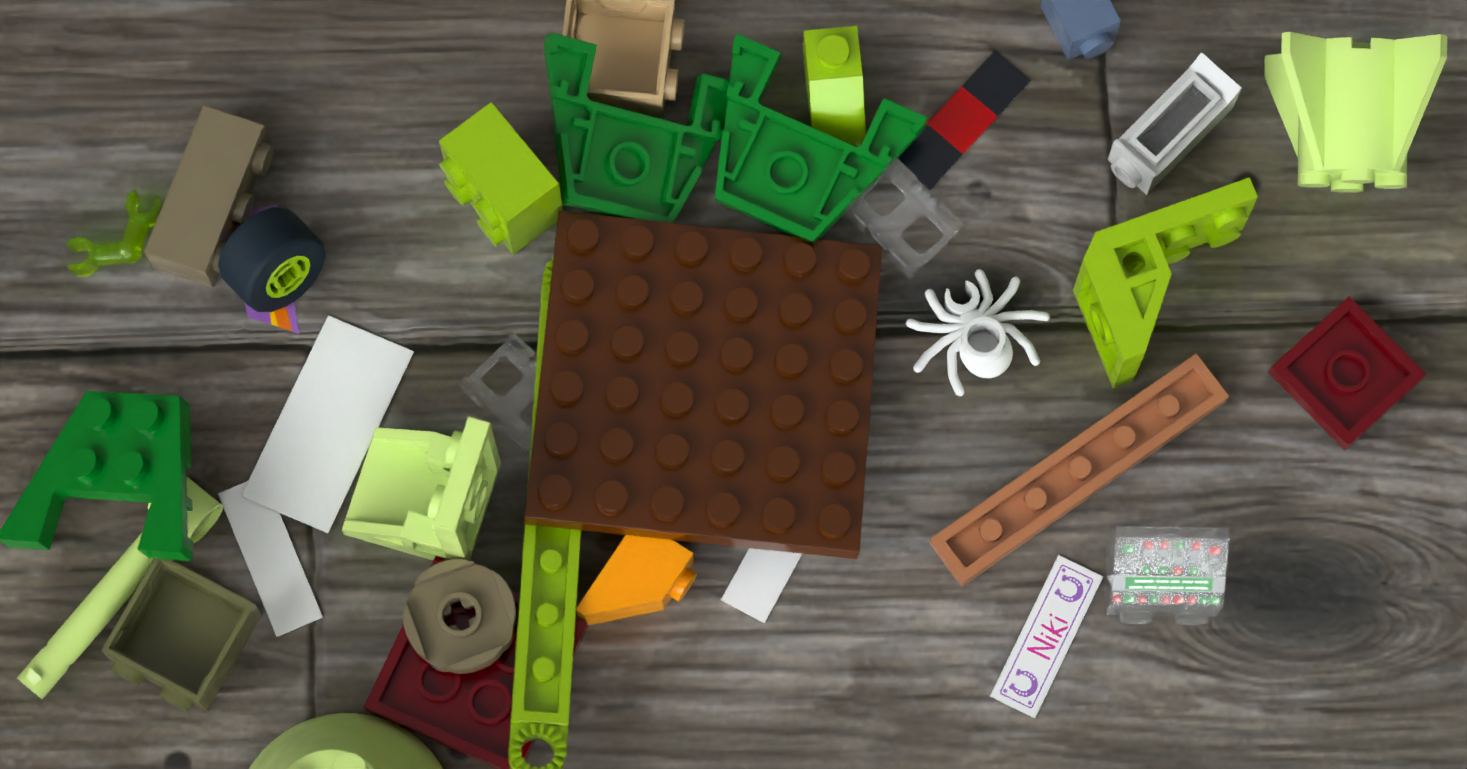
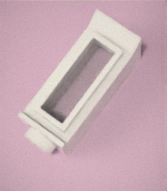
[1108,52,1241,195]

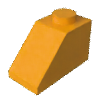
[576,535,697,625]

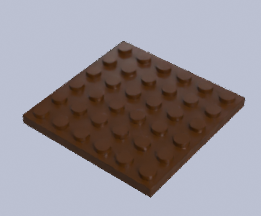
[524,211,882,559]

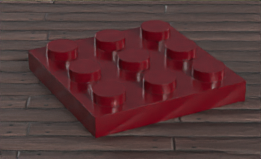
[364,556,588,769]

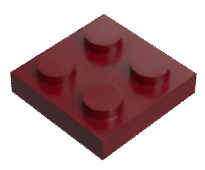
[1268,296,1426,451]

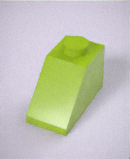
[802,26,866,147]

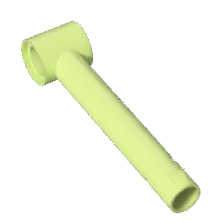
[17,477,223,699]

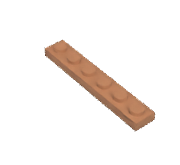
[929,353,1229,587]

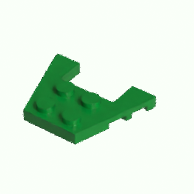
[543,32,730,223]
[714,34,928,244]
[0,391,194,561]

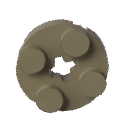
[403,559,517,674]

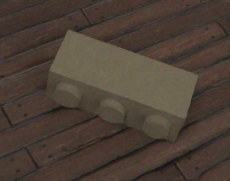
[144,105,274,288]

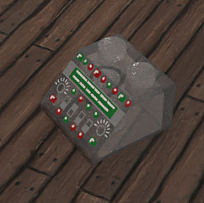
[1104,526,1230,625]

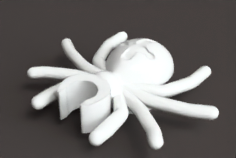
[906,269,1050,396]

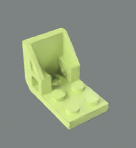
[342,417,501,560]

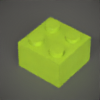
[439,102,563,255]

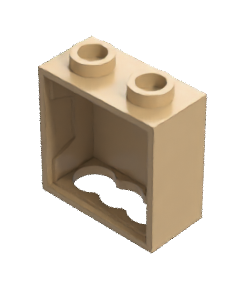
[562,0,685,118]

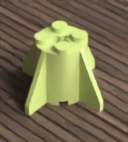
[1264,32,1447,192]

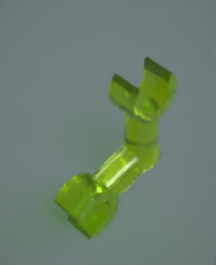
[65,190,163,277]

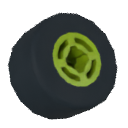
[218,207,326,312]

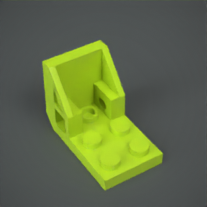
[1073,177,1258,389]

